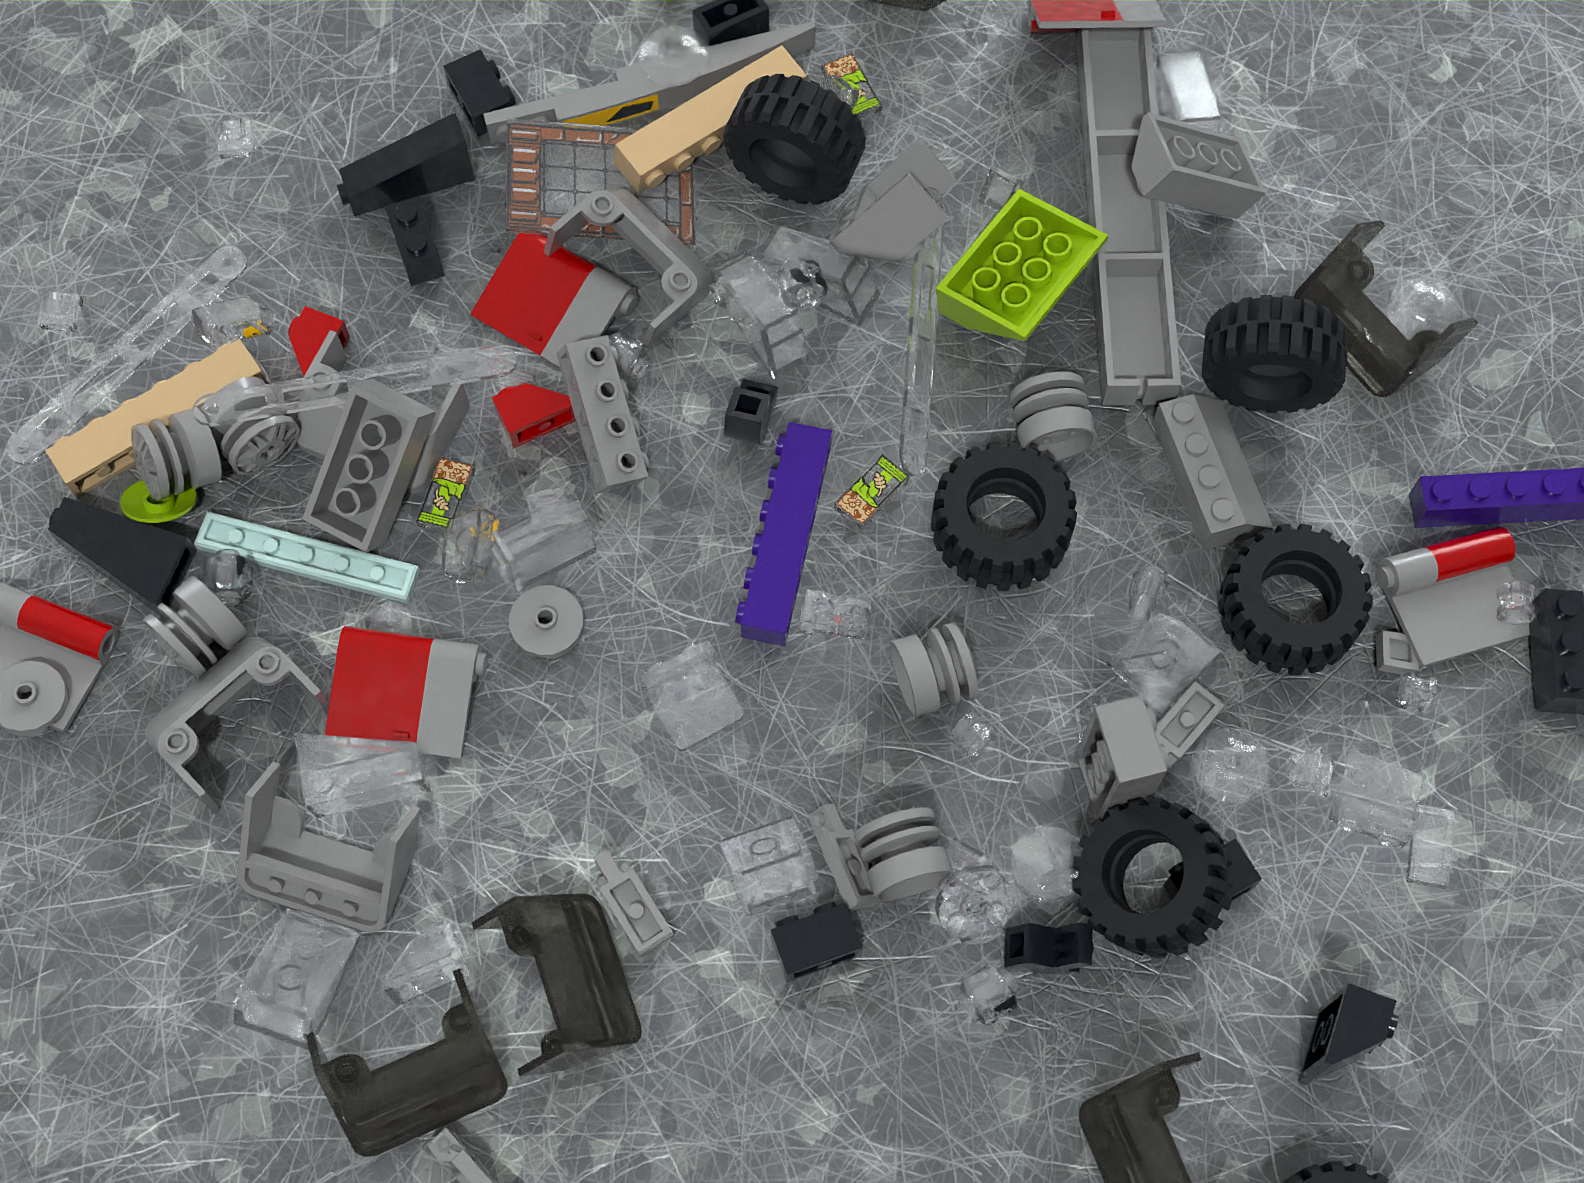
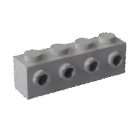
[556,335,649,494]

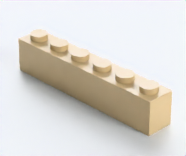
[613,45,807,193]
[45,338,269,499]

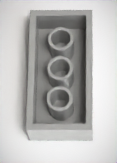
[302,379,436,552]
[1076,695,1170,820]

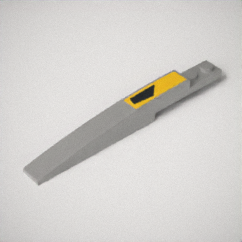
[483,21,815,144]

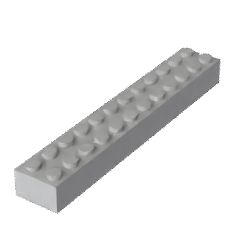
[1076,27,1181,405]

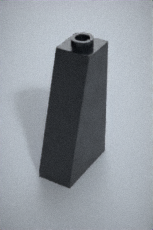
[337,113,475,217]
[48,497,197,616]

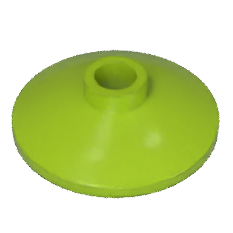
[120,480,197,523]

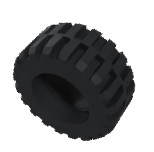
[723,74,866,205]
[1202,295,1348,413]
[931,442,1077,591]
[1218,524,1373,675]
[1072,797,1235,958]

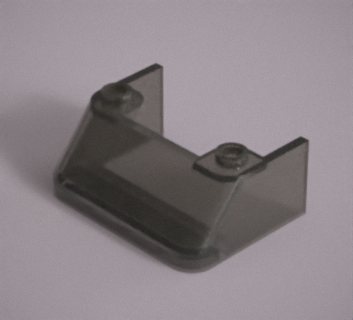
[1293,220,1479,397]
[471,893,642,1077]
[306,968,508,1157]
[1079,1052,1202,1183]

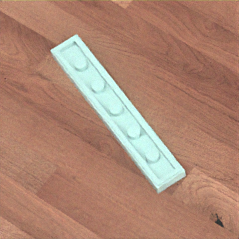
[194,511,420,604]

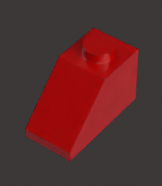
[288,306,350,376]
[492,383,576,448]

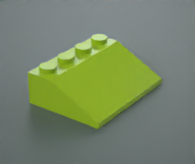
[936,189,1108,341]

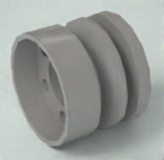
[1009,371,1098,461]
[201,376,300,476]
[131,408,222,501]
[142,576,248,678]
[889,622,979,718]
[855,807,954,901]

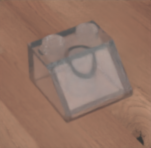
[718,816,822,917]

